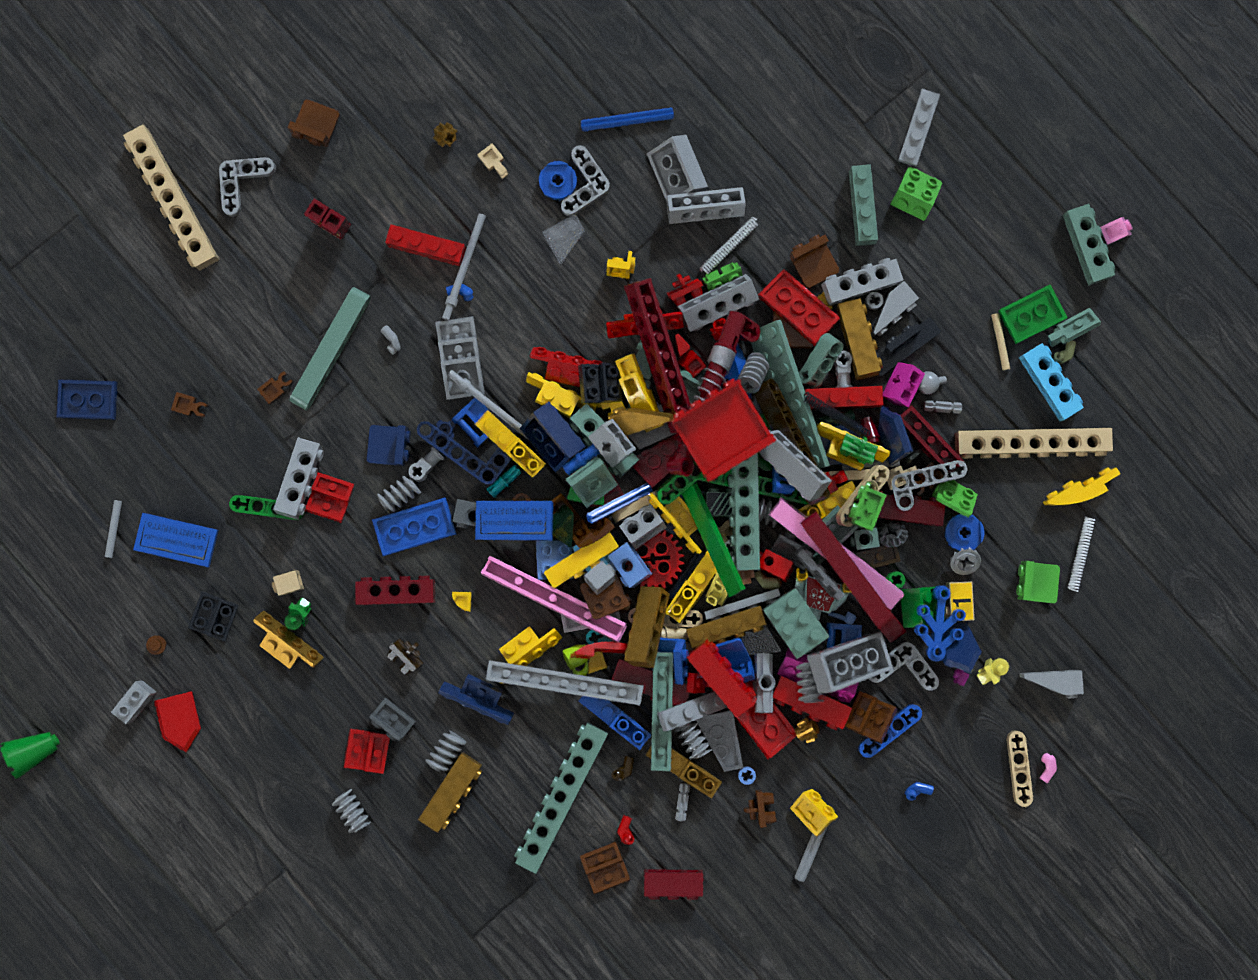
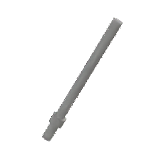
[442,214,486,321]
[447,370,528,439]

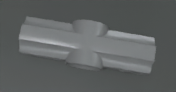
[752,653,775,713]

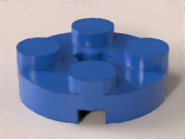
[539,161,577,200]
[945,514,984,551]

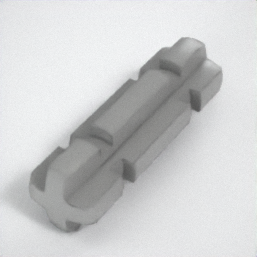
[924,400,962,413]
[675,783,690,821]

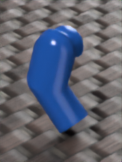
[446,284,473,301]
[905,782,934,801]

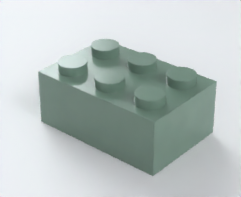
[762,588,829,659]

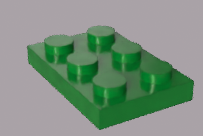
[998,284,1068,344]

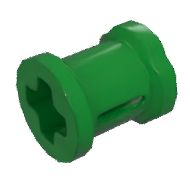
[886,572,905,588]

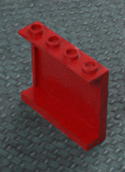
[671,379,777,482]

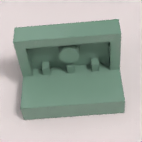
[566,456,618,508]

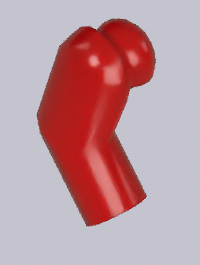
[617,815,635,845]

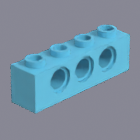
[1019,343,1084,422]

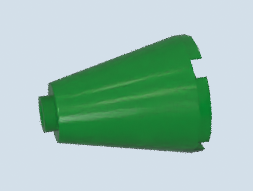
[0,732,60,779]

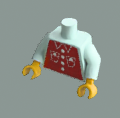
[795,568,851,621]

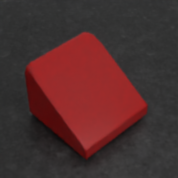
[675,334,690,359]
[677,350,707,378]

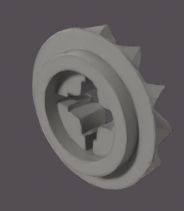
[950,547,981,575]

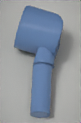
[828,612,856,624]

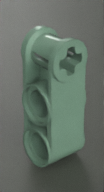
[799,333,843,389]

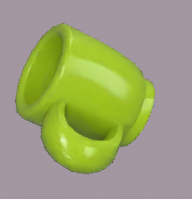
[562,644,589,676]

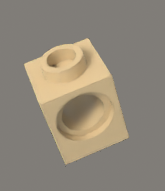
[272,570,304,596]

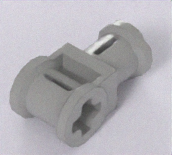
[833,351,853,388]
[408,446,445,482]

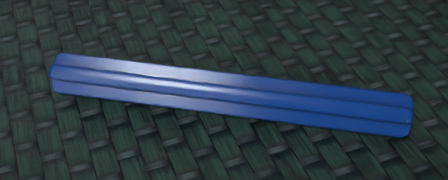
[581,108,674,131]

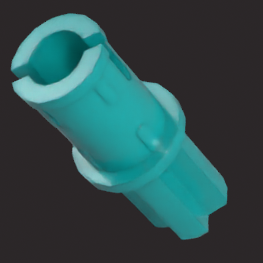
[487,465,521,498]

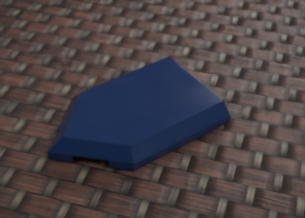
[878,405,913,466]
[931,621,982,674]

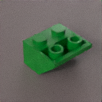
[900,586,945,628]

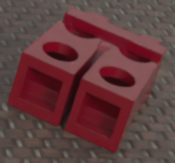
[304,199,351,240]

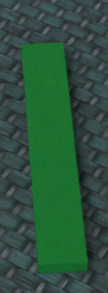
[682,483,746,597]

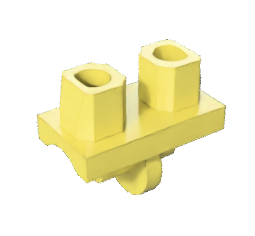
[706,572,728,606]
[977,658,1009,685]

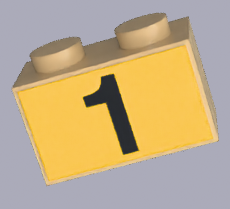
[943,582,974,621]

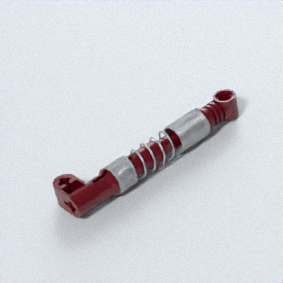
[667,311,760,477]

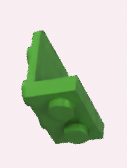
[890,167,942,221]
[932,476,978,517]
[848,482,886,532]
[1016,561,1060,603]

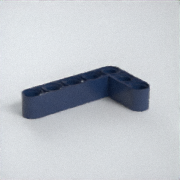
[417,421,511,484]

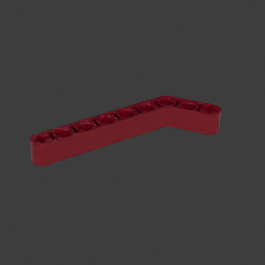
[800,511,906,643]

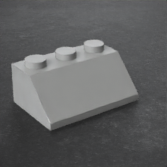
[647,135,708,202]

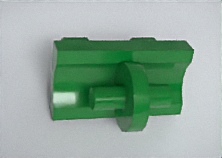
[840,433,878,465]
[285,597,311,630]

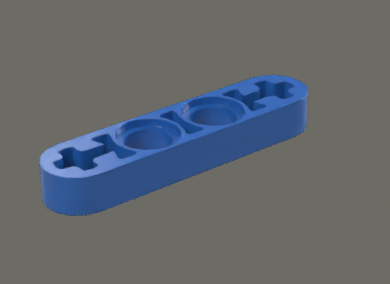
[858,704,922,758]

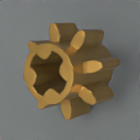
[433,122,457,147]
[795,718,819,744]

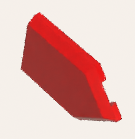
[154,691,201,752]

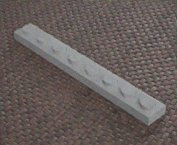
[486,660,643,705]

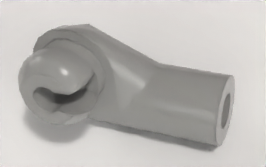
[381,326,401,354]

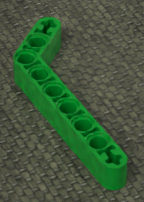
[655,461,808,504]

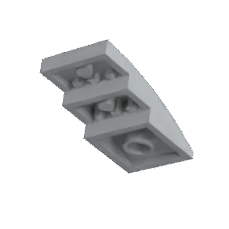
[435,316,485,400]

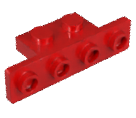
[606,312,683,338]
[530,347,603,387]

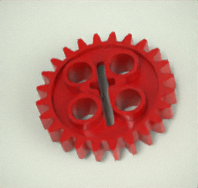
[625,530,685,589]

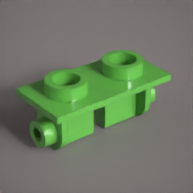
[702,262,743,292]

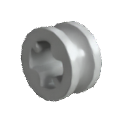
[865,292,883,310]

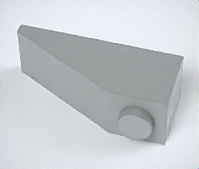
[1020,670,1084,698]

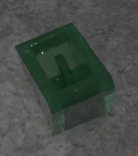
[553,504,574,547]

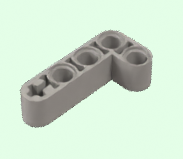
[892,460,967,511]

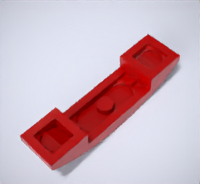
[570,642,628,659]

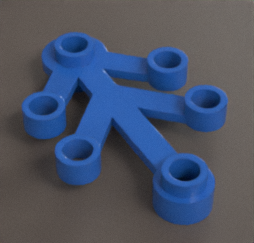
[914,585,966,661]

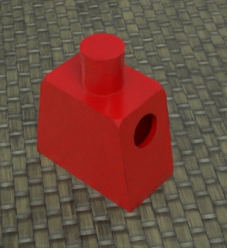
[760,549,795,583]

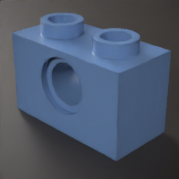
[608,542,652,588]

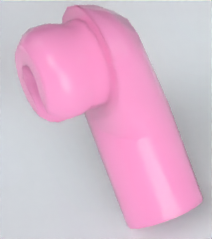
[1040,753,1057,783]

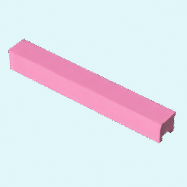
[770,497,904,610]
[481,556,627,642]

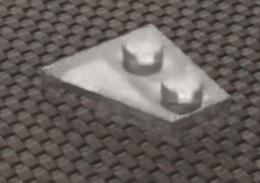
[542,214,585,265]

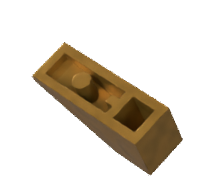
[608,407,674,436]

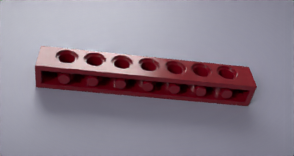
[624,278,690,433]

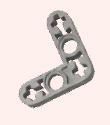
[561,146,609,216]
[219,157,276,217]
[868,642,939,691]

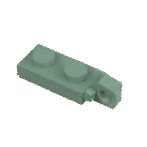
[1047,308,1101,347]

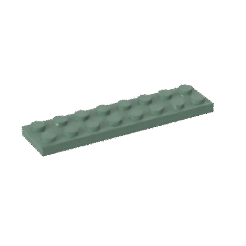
[751,320,830,469]

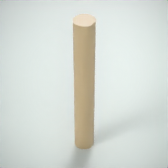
[991,313,1010,371]

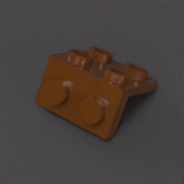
[288,99,340,147]
[789,234,839,288]
[580,573,631,620]

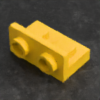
[607,251,636,279]
[790,789,838,837]

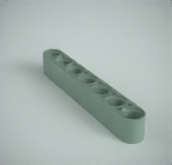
[289,287,371,411]

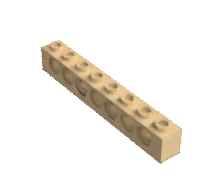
[123,125,220,271]
[955,428,1113,459]

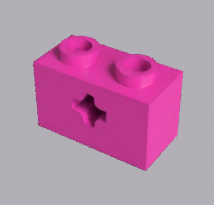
[883,362,925,408]

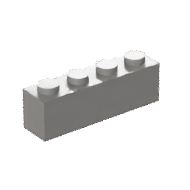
[759,430,832,501]

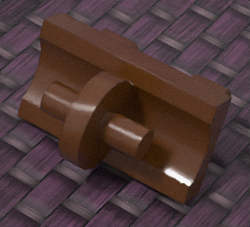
[743,790,776,828]

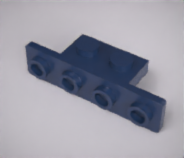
[438,674,514,725]

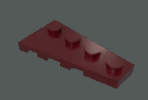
[633,433,680,489]

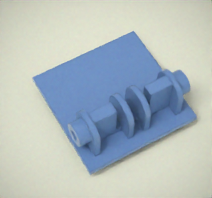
[536,540,573,580]

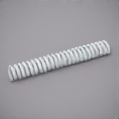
[700,217,758,274]
[1068,516,1096,592]

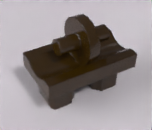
[387,638,423,675]

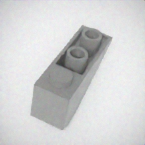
[871,281,919,338]

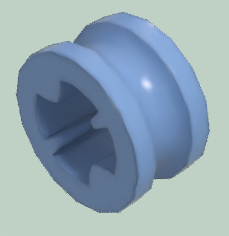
[738,766,756,785]

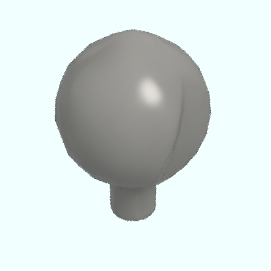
[918,371,947,394]

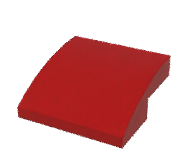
[305,472,354,523]
[343,728,390,774]

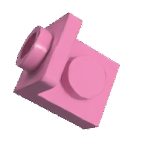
[1100,217,1133,245]

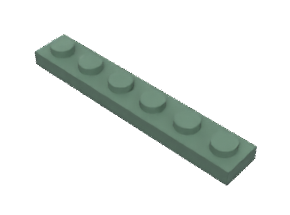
[651,652,673,771]

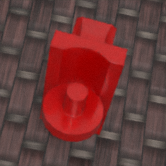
[667,274,703,306]

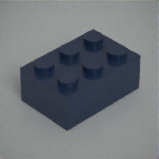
[519,402,585,473]

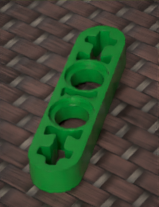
[229,495,305,520]

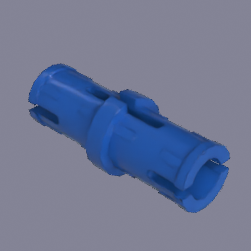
[562,444,600,476]

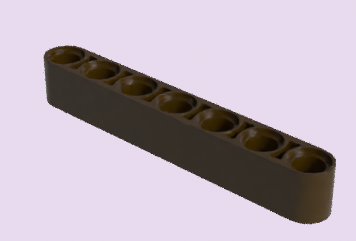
[754,379,830,506]

